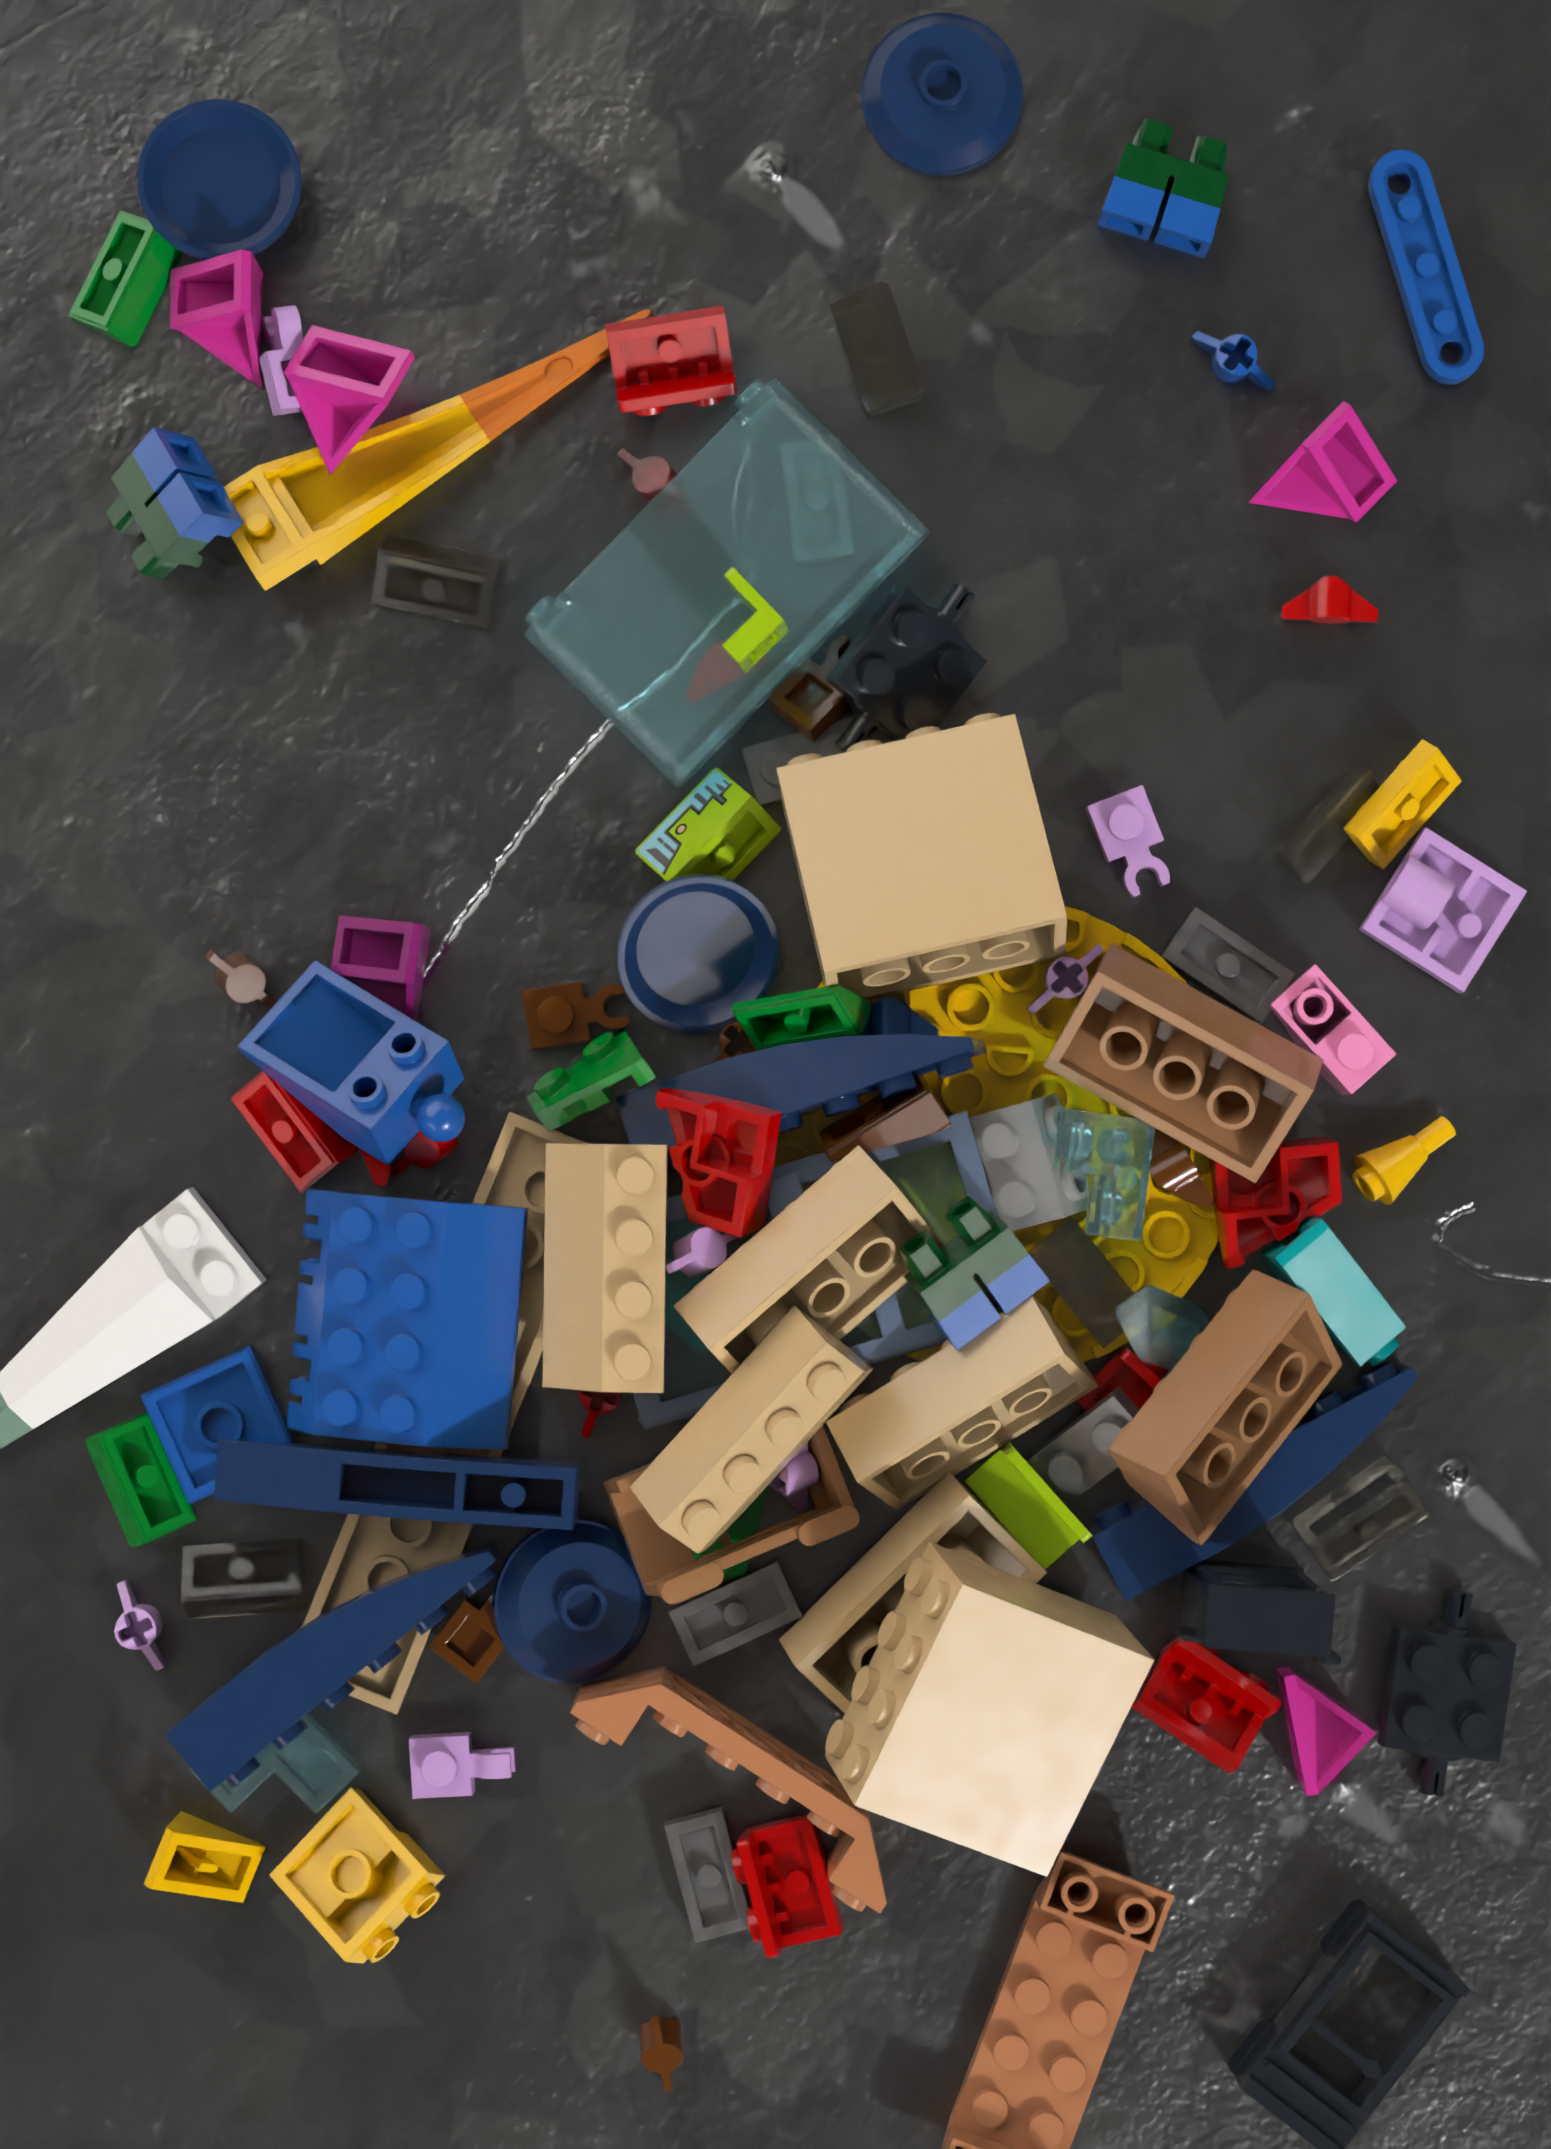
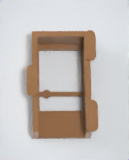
[603,1425,860,1604]

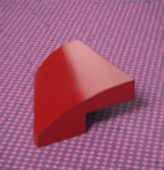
[656,1088,782,1238]
[1209,1136,1342,1268]

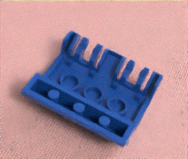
[286,1189,529,1449]

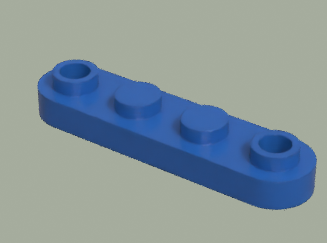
[1368,150,1484,385]

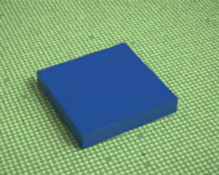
[140,1345,296,1504]

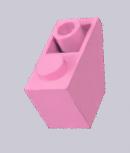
[1269,964,1396,1095]

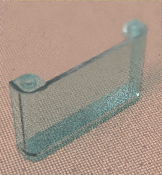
[525,378,930,789]

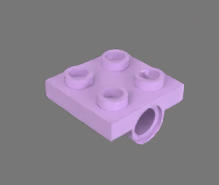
[1359,827,1527,993]

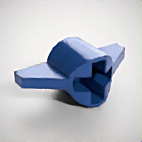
[1191,331,1275,392]
[856,997,939,1036]

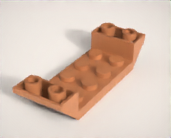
[570,1666,887,1914]
[942,1850,1175,2149]

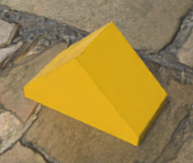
[144,1811,266,1903]

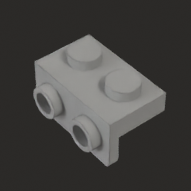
[969,1093,1089,1231]

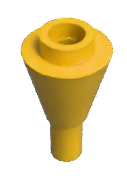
[1352,1116,1456,1205]

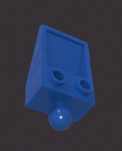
[238,961,465,1166]

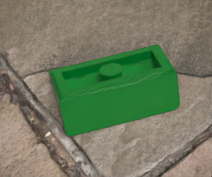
[68,210,182,347]
[731,985,872,1051]
[85,1412,197,1548]

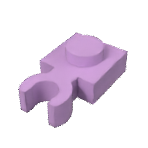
[1085,785,1170,898]

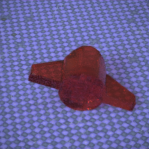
[617,448,689,511]

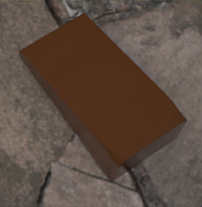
[820,1074,952,1163]

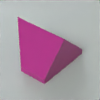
[170,249,263,390]
[284,325,415,475]
[1248,401,1397,523]
[1275,1666,1376,1796]

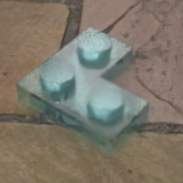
[1053,1108,1155,1241]
[189,1713,362,1814]

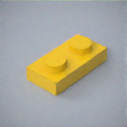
[1343,739,1462,870]

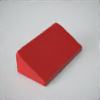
[230,1071,359,1193]

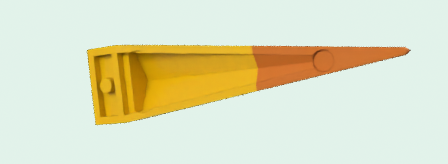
[224,309,654,591]

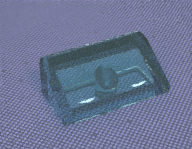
[1115,1285,1208,1371]

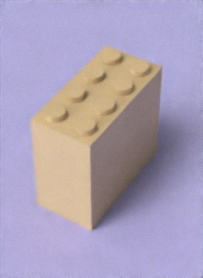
[776,713,1067,1000]
[825,1541,1154,1877]

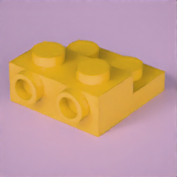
[269,1787,445,1964]

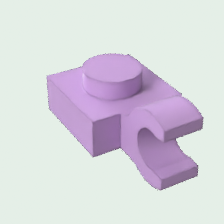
[259,305,303,416]
[409,1732,516,1799]

